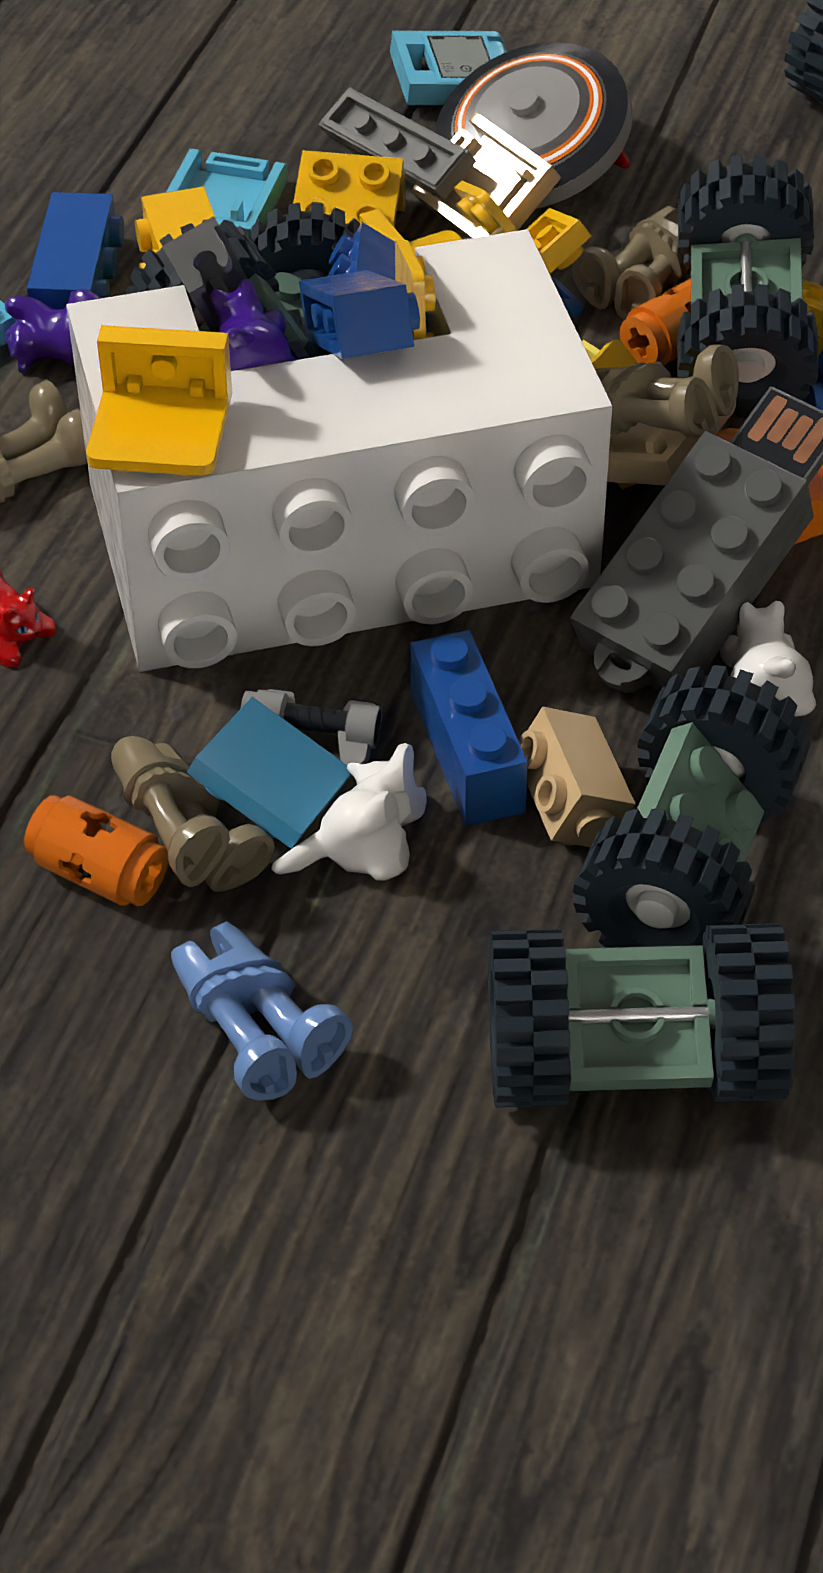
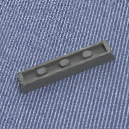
[318,87,477,200]

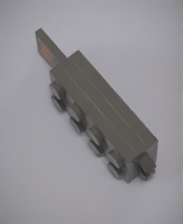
[570,386,823,693]

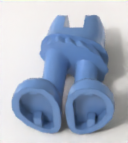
[171,921,353,1101]

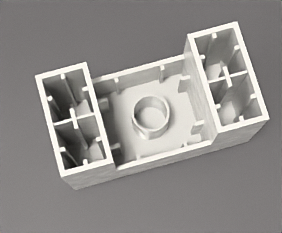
[66,229,612,672]

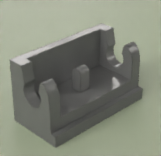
[162,216,248,332]

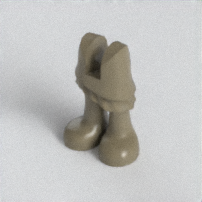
[571,206,688,320]
[595,345,739,438]
[0,380,87,504]
[111,736,275,892]

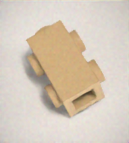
[519,707,636,847]

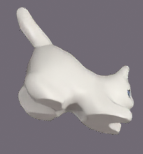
[720,601,816,717]
[272,743,427,880]

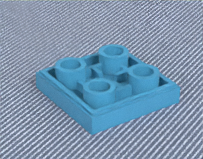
[187,697,351,849]

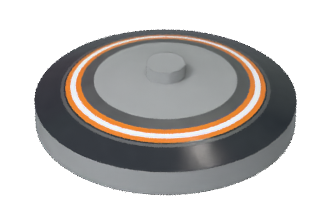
[435,42,632,209]

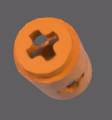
[620,278,691,366]
[24,795,169,906]

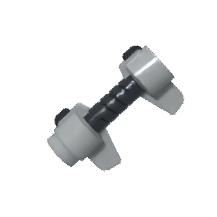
[241,687,382,777]

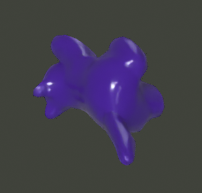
[210,279,298,371]
[5,289,101,374]

